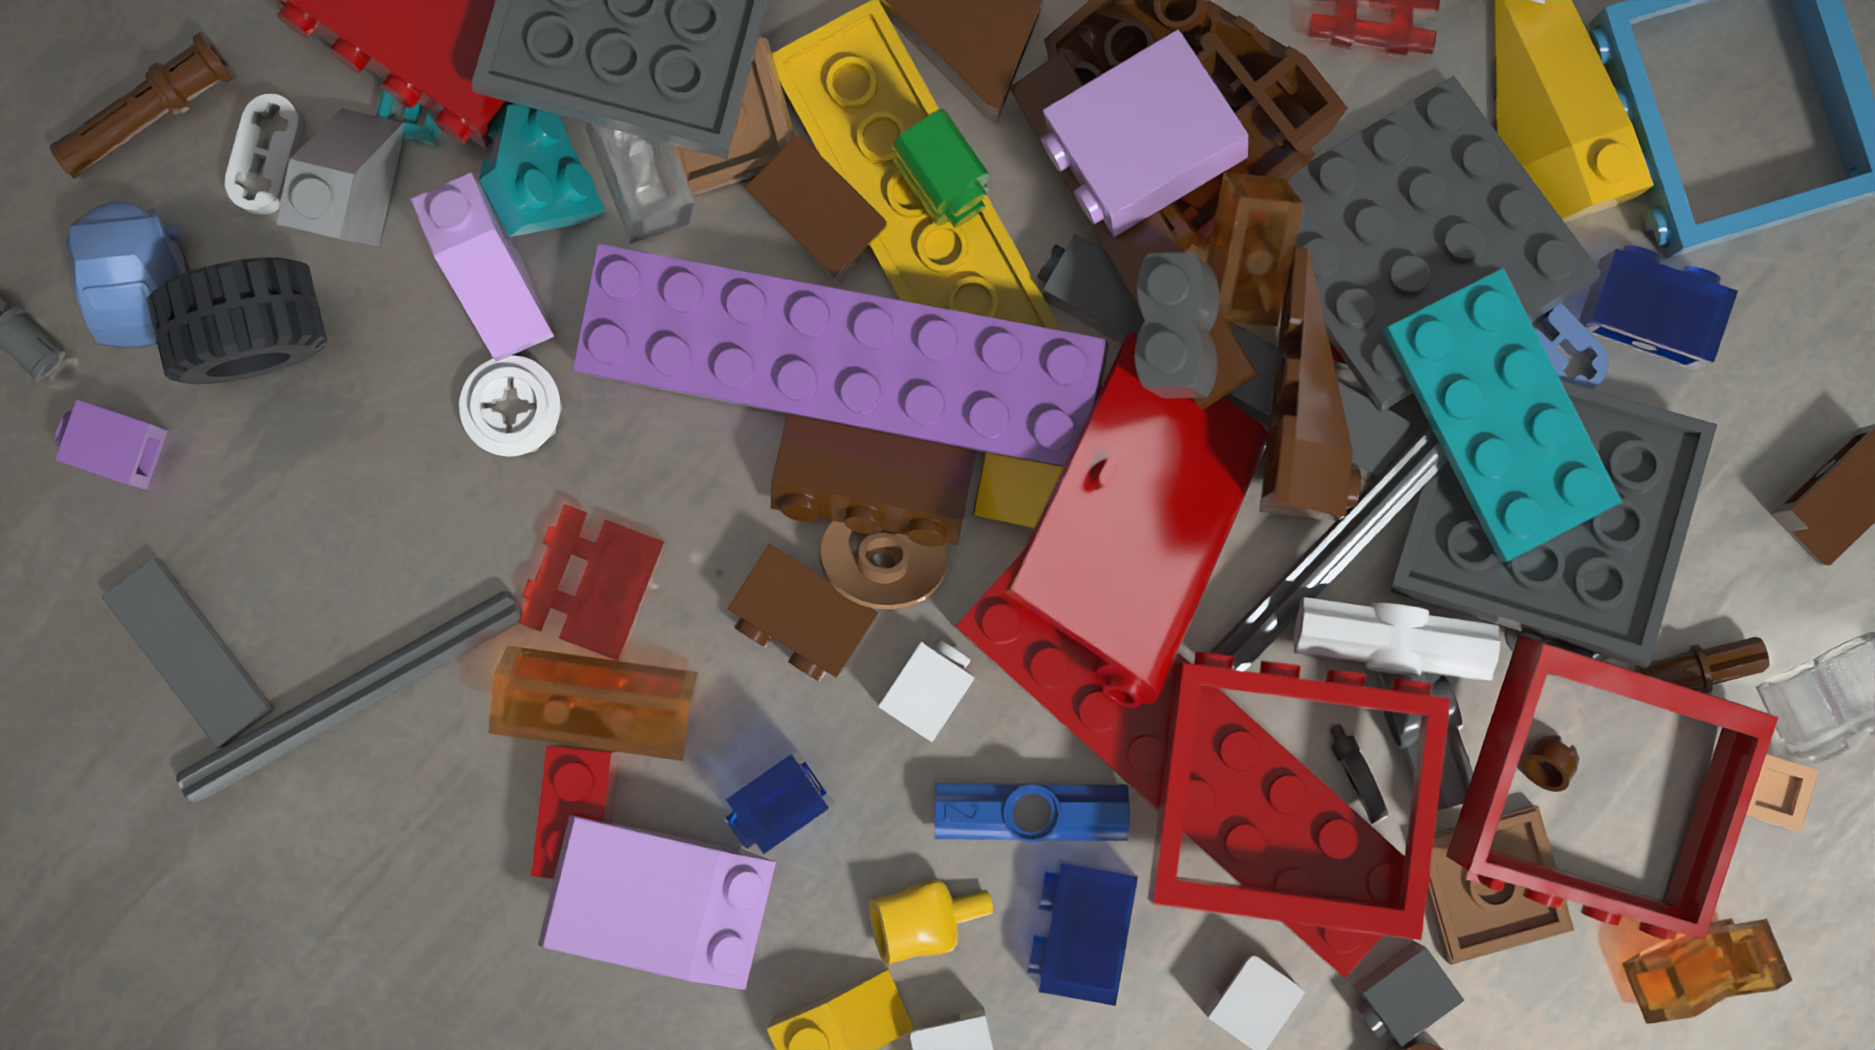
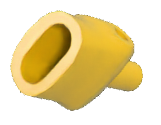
[869,879,993,965]

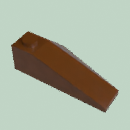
[1259,247,1361,521]

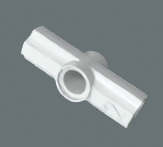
[1293,597,1500,681]

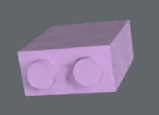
[1041,29,1248,237]

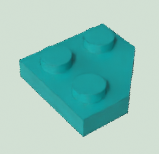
[479,104,606,237]

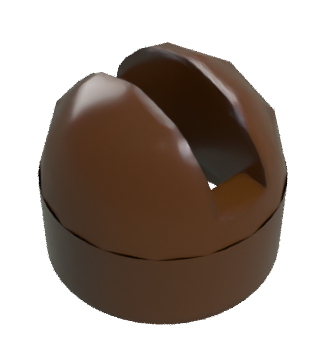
[1521,735,1580,792]

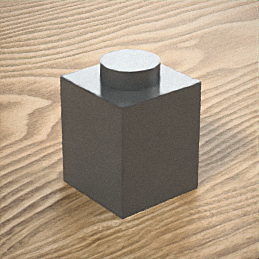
[1353,941,1465,1047]

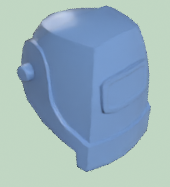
[66,201,187,347]

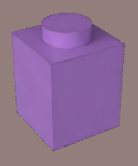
[55,399,168,490]

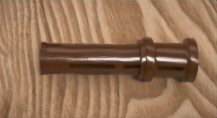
[49,31,236,179]

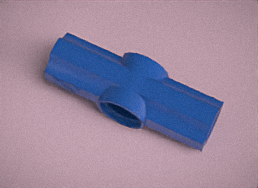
[935,782,1130,843]

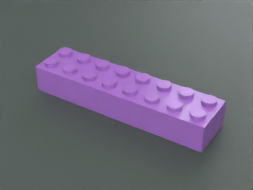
[573,244,1109,467]

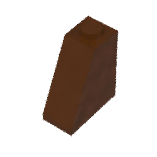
[880,0,1044,123]

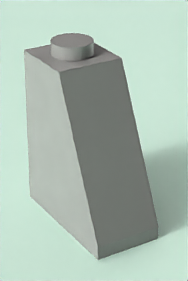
[276,108,404,247]

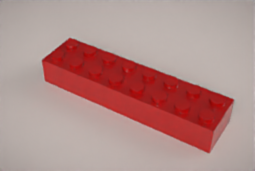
[955,549,1432,978]

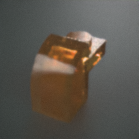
[1621,918,1793,1024]

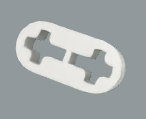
[225,94,306,216]

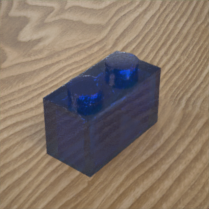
[1579,245,1738,371]
[725,751,834,855]
[1027,859,1138,1006]

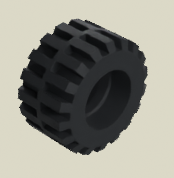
[146,257,328,384]

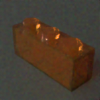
[488,645,698,761]

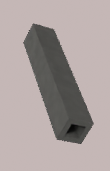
[1037,234,1412,483]

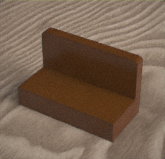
[745,136,887,283]
[1770,424,1875,566]

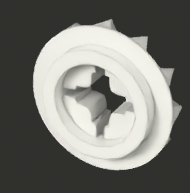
[459,355,563,458]

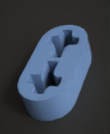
[1535,303,1609,389]

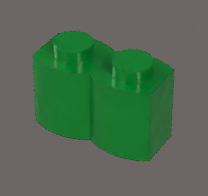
[892,108,990,228]

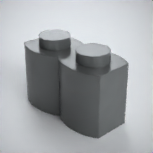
[1135,253,1220,398]

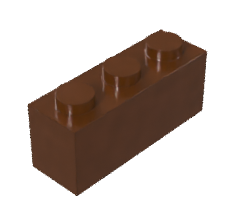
[770,414,976,547]

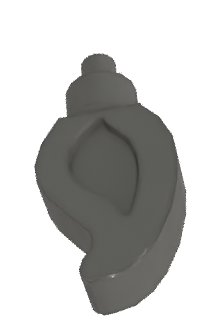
[1330,724,1388,824]

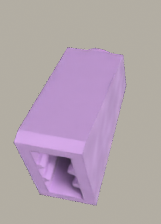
[411,172,554,362]

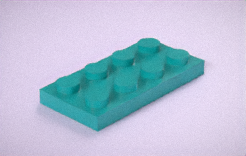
[1382,268,1622,562]

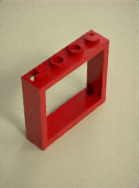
[1446,635,1779,941]
[1147,652,1451,941]

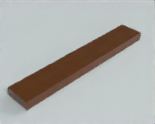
[1008,52,1259,409]

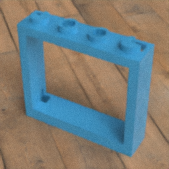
[1589,0,1875,259]

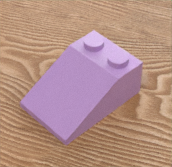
[538,815,776,990]

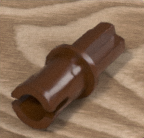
[1635,637,1770,694]

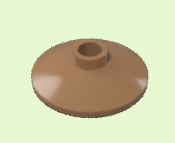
[820,521,948,609]

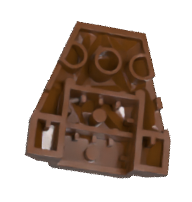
[1043,0,1348,252]

